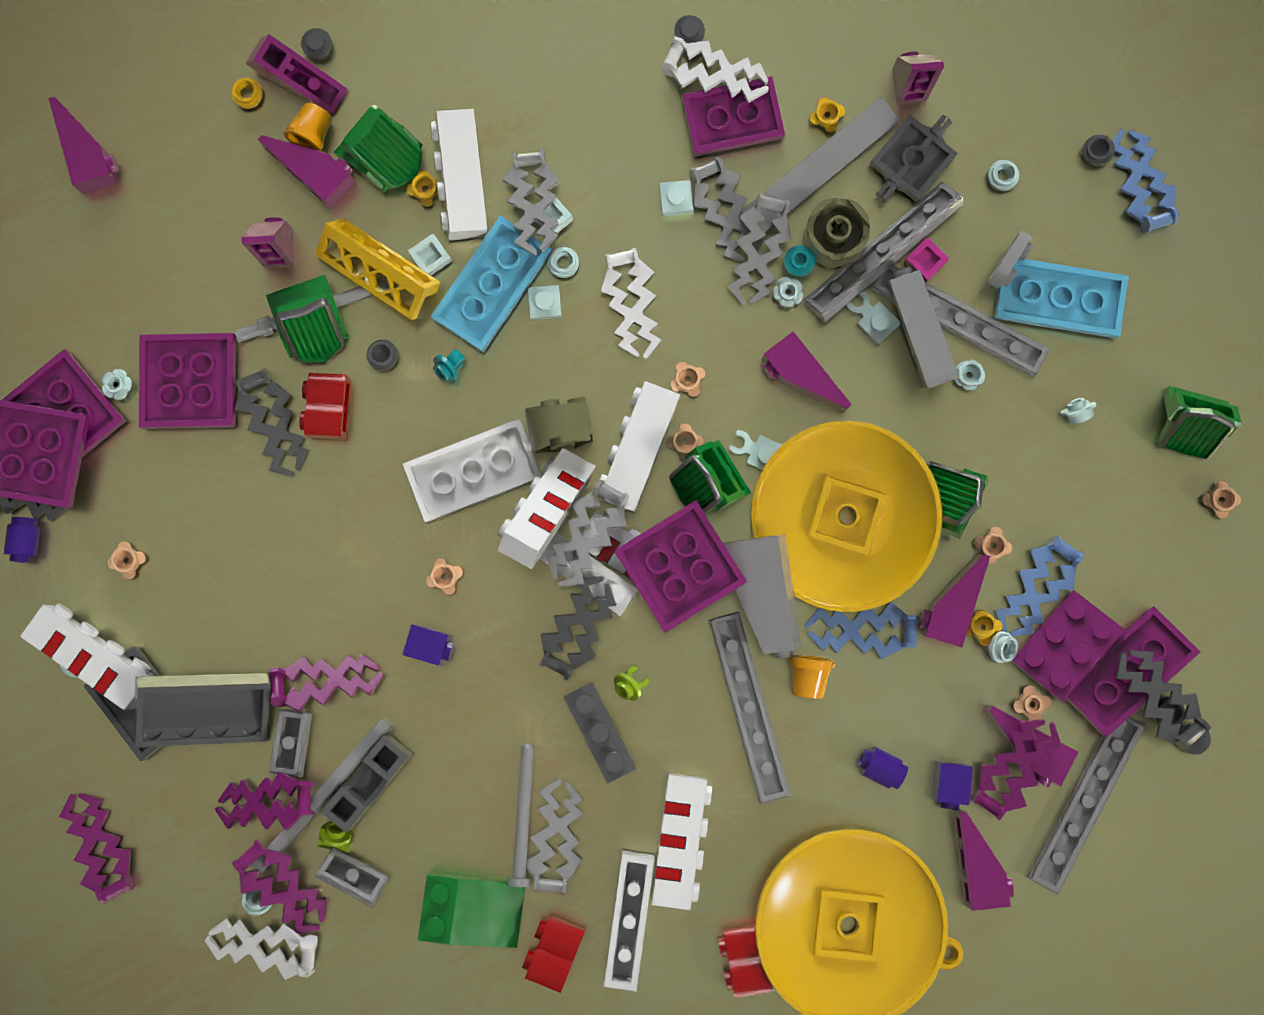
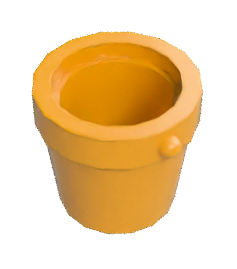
[283,103,332,151]
[789,655,835,699]

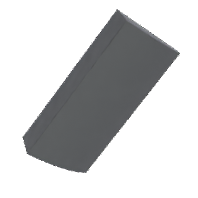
[134,673,271,747]

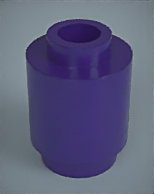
[3,517,40,563]
[858,746,908,789]

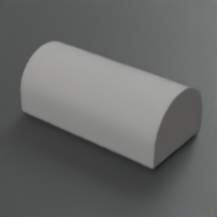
[269,709,312,777]
[315,847,388,908]

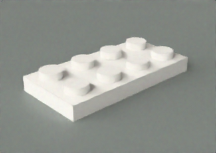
[403,419,542,523]

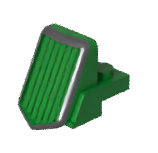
[266,274,349,364]
[1158,385,1242,460]
[669,440,751,515]
[926,461,988,540]

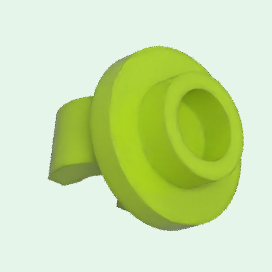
[614,665,649,701]

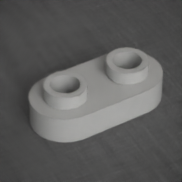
[987,230,1034,289]

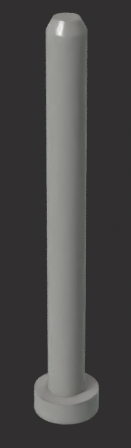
[507,744,534,887]

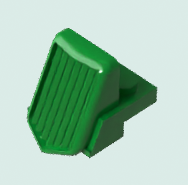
[333,105,423,192]

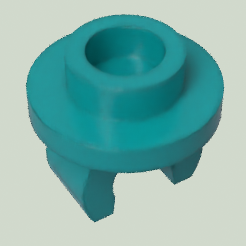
[784,245,815,277]
[433,349,465,382]

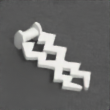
[661,36,769,103]
[601,248,662,359]
[205,918,318,980]

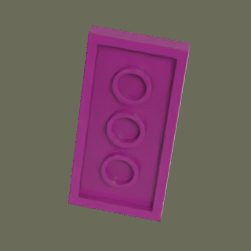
[1067,606,1201,739]

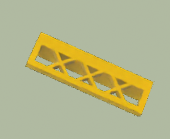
[314,218,441,320]

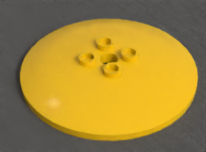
[751,421,943,612]
[755,829,948,1015]

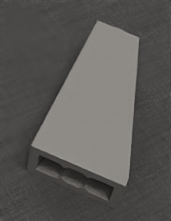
[888,267,959,388]
[723,534,802,658]

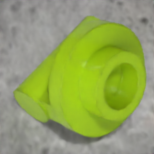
[317,821,352,854]

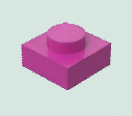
[904,237,949,282]

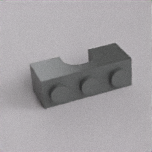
[564,682,636,784]
[321,734,413,833]

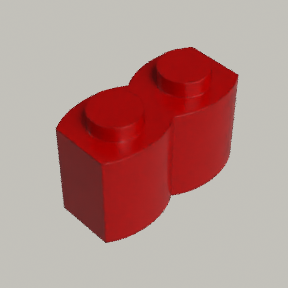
[299,373,351,440]
[522,914,585,993]
[718,924,773,998]

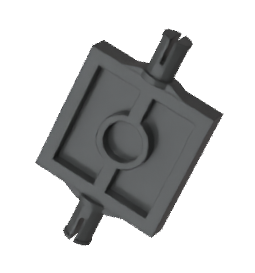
[869,115,958,203]

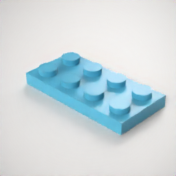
[431,215,552,353]
[994,259,1129,339]

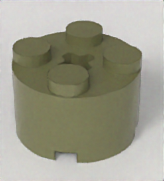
[803,198,870,269]
[525,397,593,454]

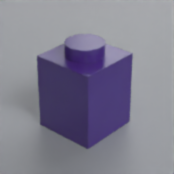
[402,624,454,666]
[931,761,973,810]

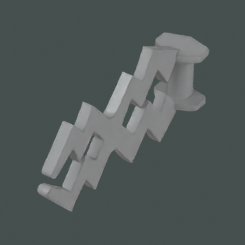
[502,149,559,256]
[690,157,764,263]
[727,193,792,305]
[547,480,629,587]
[526,779,583,896]

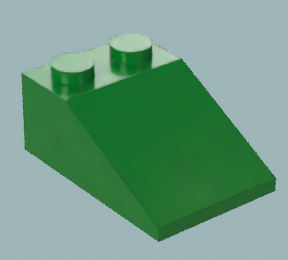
[417,870,525,948]

